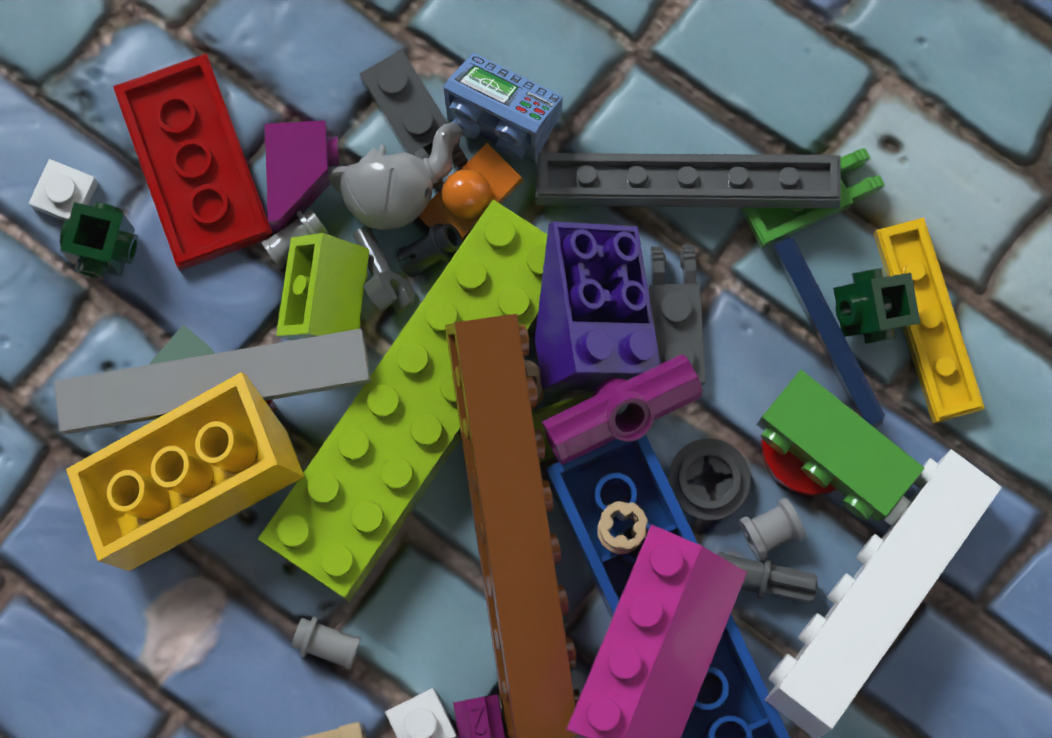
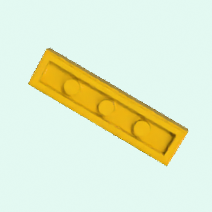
[873,218,985,424]

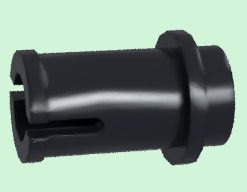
[397,223,463,278]

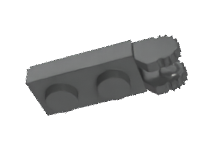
[359,49,468,188]
[648,245,706,386]

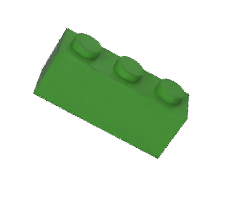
[756,369,925,522]

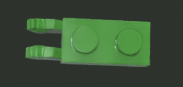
[740,148,885,249]

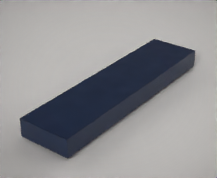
[774,237,885,428]

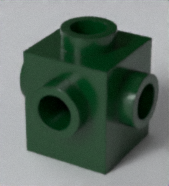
[60,202,138,280]
[833,268,920,344]

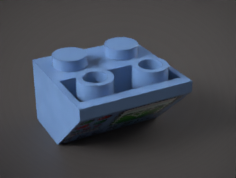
[444,52,563,162]

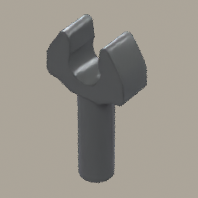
[353,227,414,315]

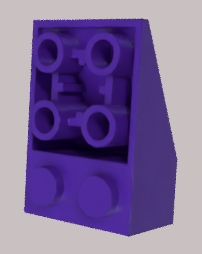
[535,222,660,390]

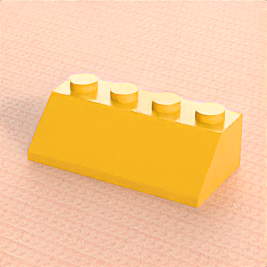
[66,372,304,571]

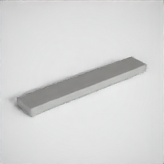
[54,329,371,434]

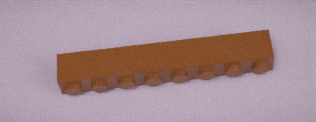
[445,314,581,738]

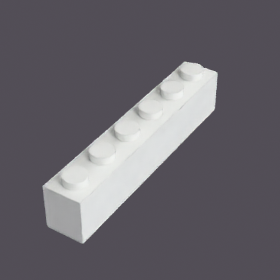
[765,449,1002,738]

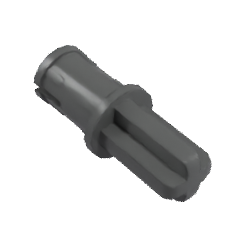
[718,551,818,604]

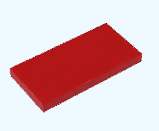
[113,53,273,271]

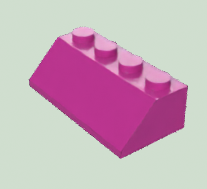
[566,525,747,738]

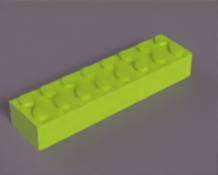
[258,200,547,603]

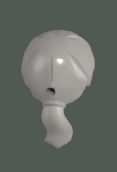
[329,122,463,230]

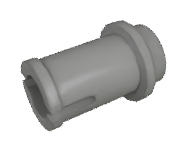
[262,209,329,269]
[291,616,361,669]

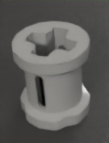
[739,497,806,561]

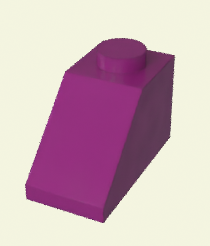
[265,120,340,234]

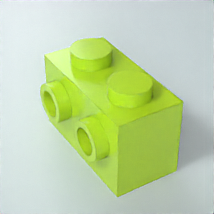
[276,233,370,341]

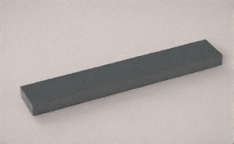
[535,153,841,208]

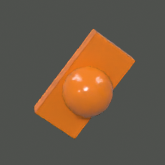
[419,143,524,242]

